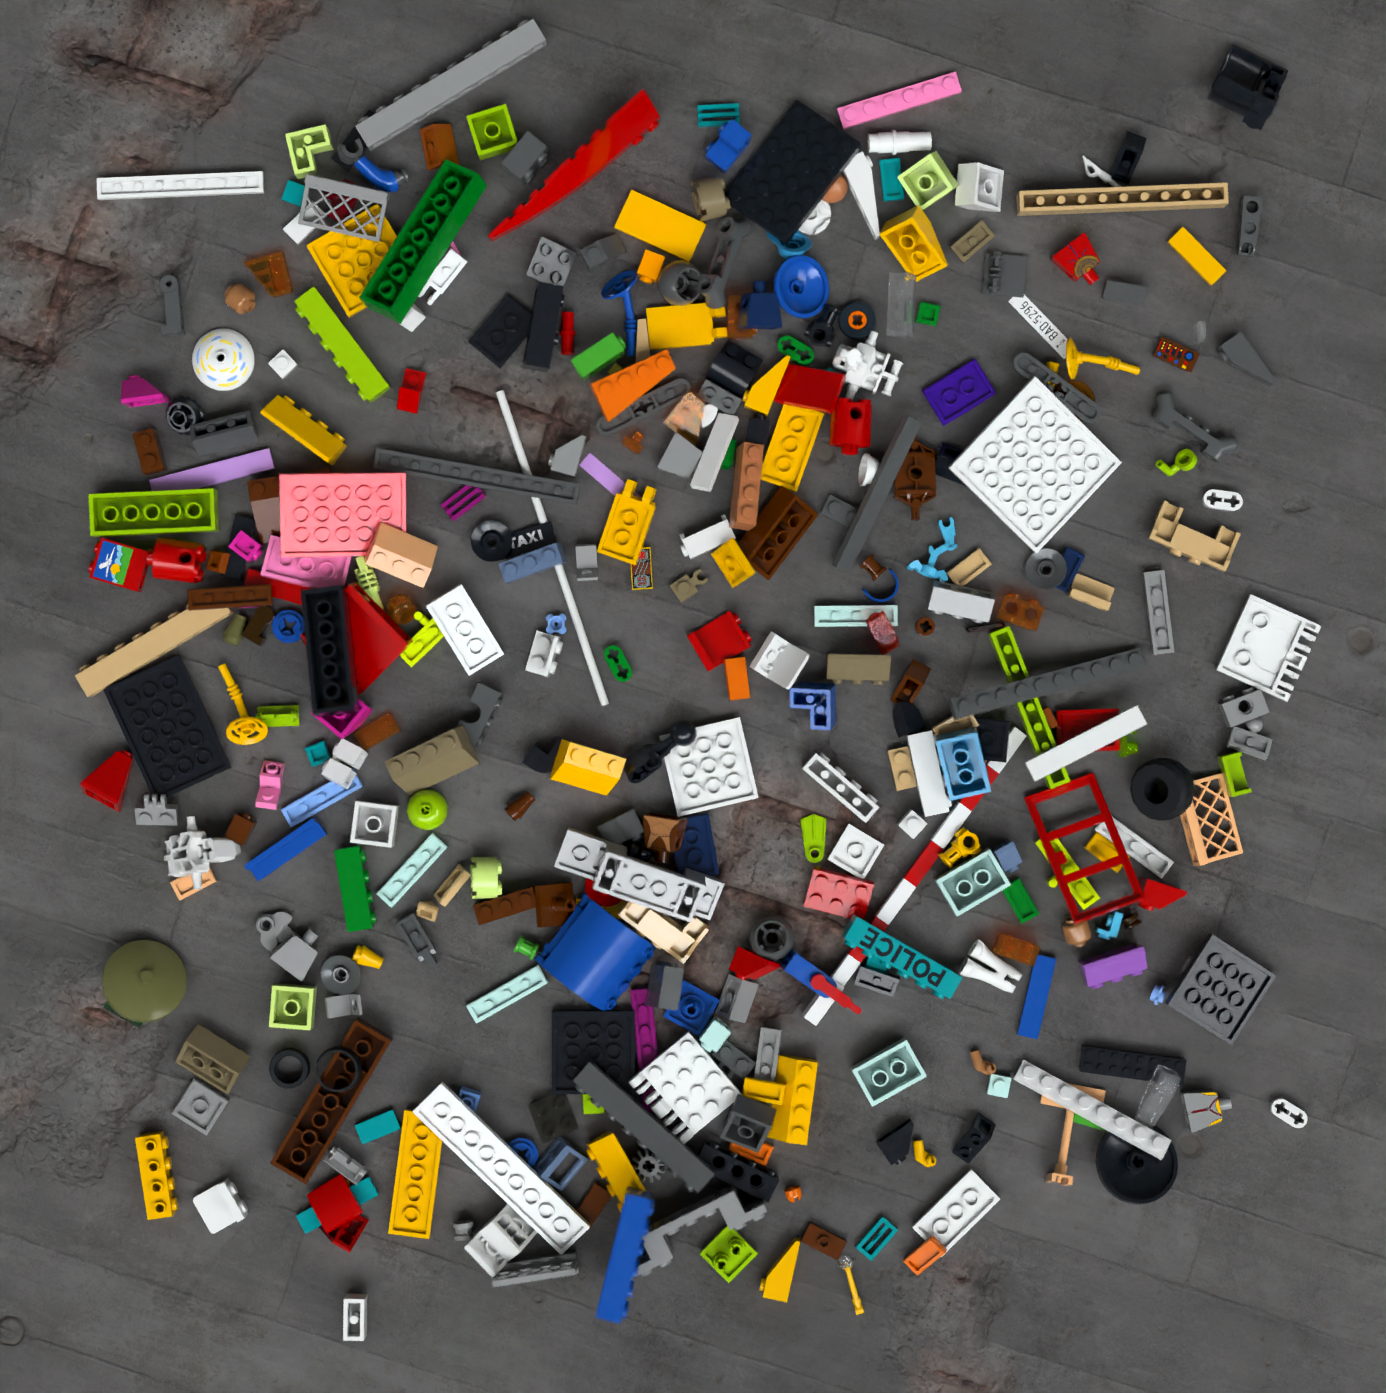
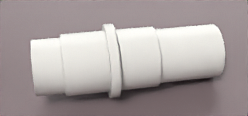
[867,130,932,155]

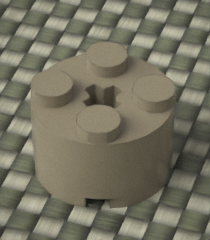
[690,175,730,222]

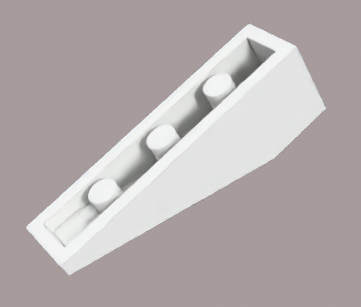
[842,151,880,240]

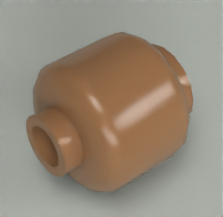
[224,283,256,314]
[1062,916,1092,947]

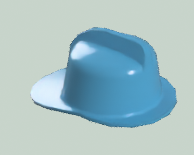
[766,231,812,259]

